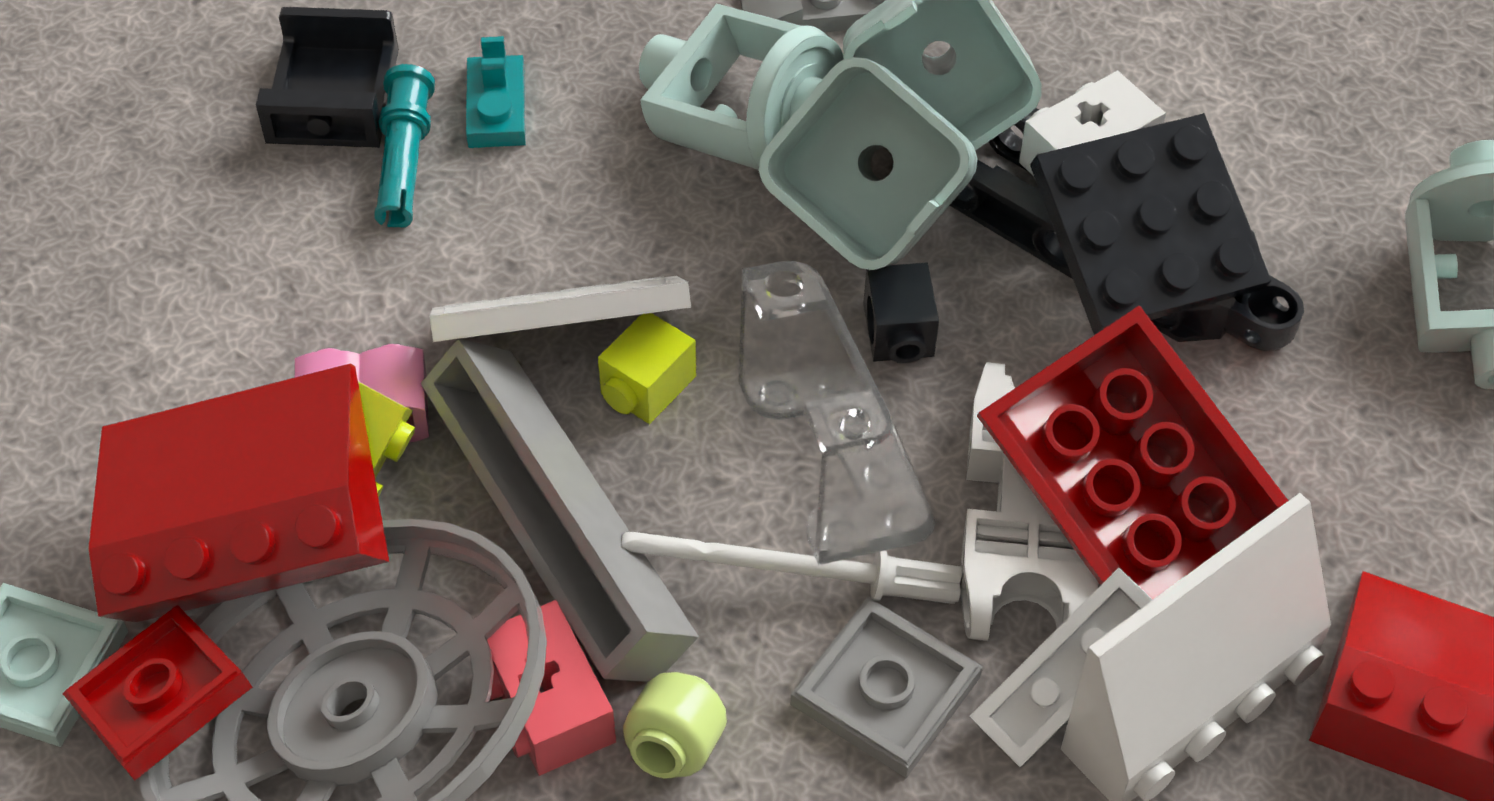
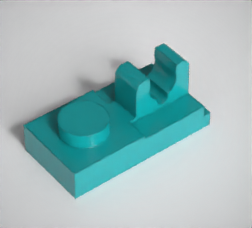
[466,36,526,148]

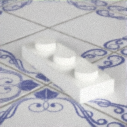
[970,568,1152,768]

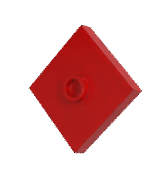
[62,605,253,781]

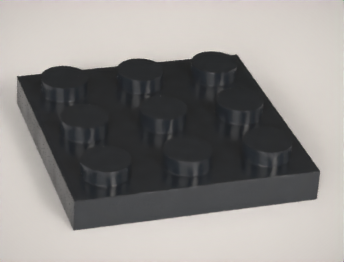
[1030,113,1272,335]

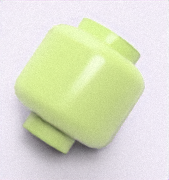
[623,672,727,779]

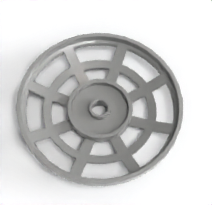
[138,519,547,801]

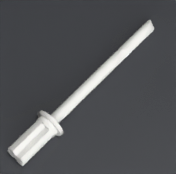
[621,532,962,604]

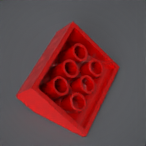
[977,305,1289,600]
[88,363,389,622]
[1309,571,1494,801]

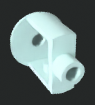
[639,3,843,170]
[1405,140,1494,389]

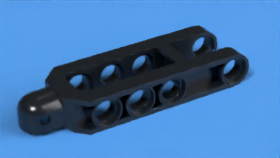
[949,108,1304,351]

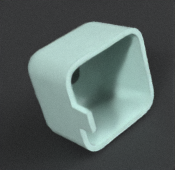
[843,0,1042,150]
[759,57,977,270]

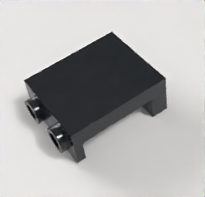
[256,7,399,148]

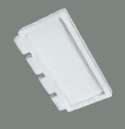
[429,276,691,342]

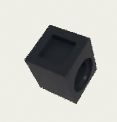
[863,262,939,363]

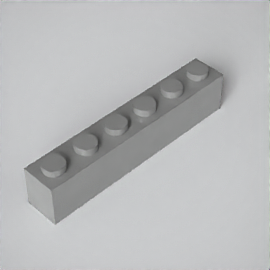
[421,339,699,682]

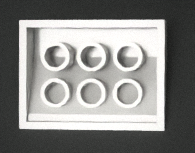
[1061,493,1331,801]

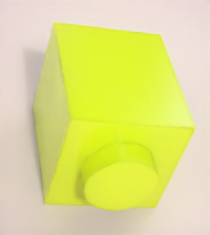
[598,313,696,425]

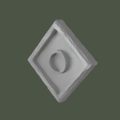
[790,597,983,778]

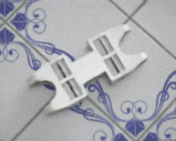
[960,362,1099,641]

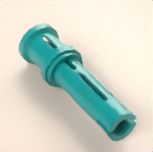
[374,64,435,228]

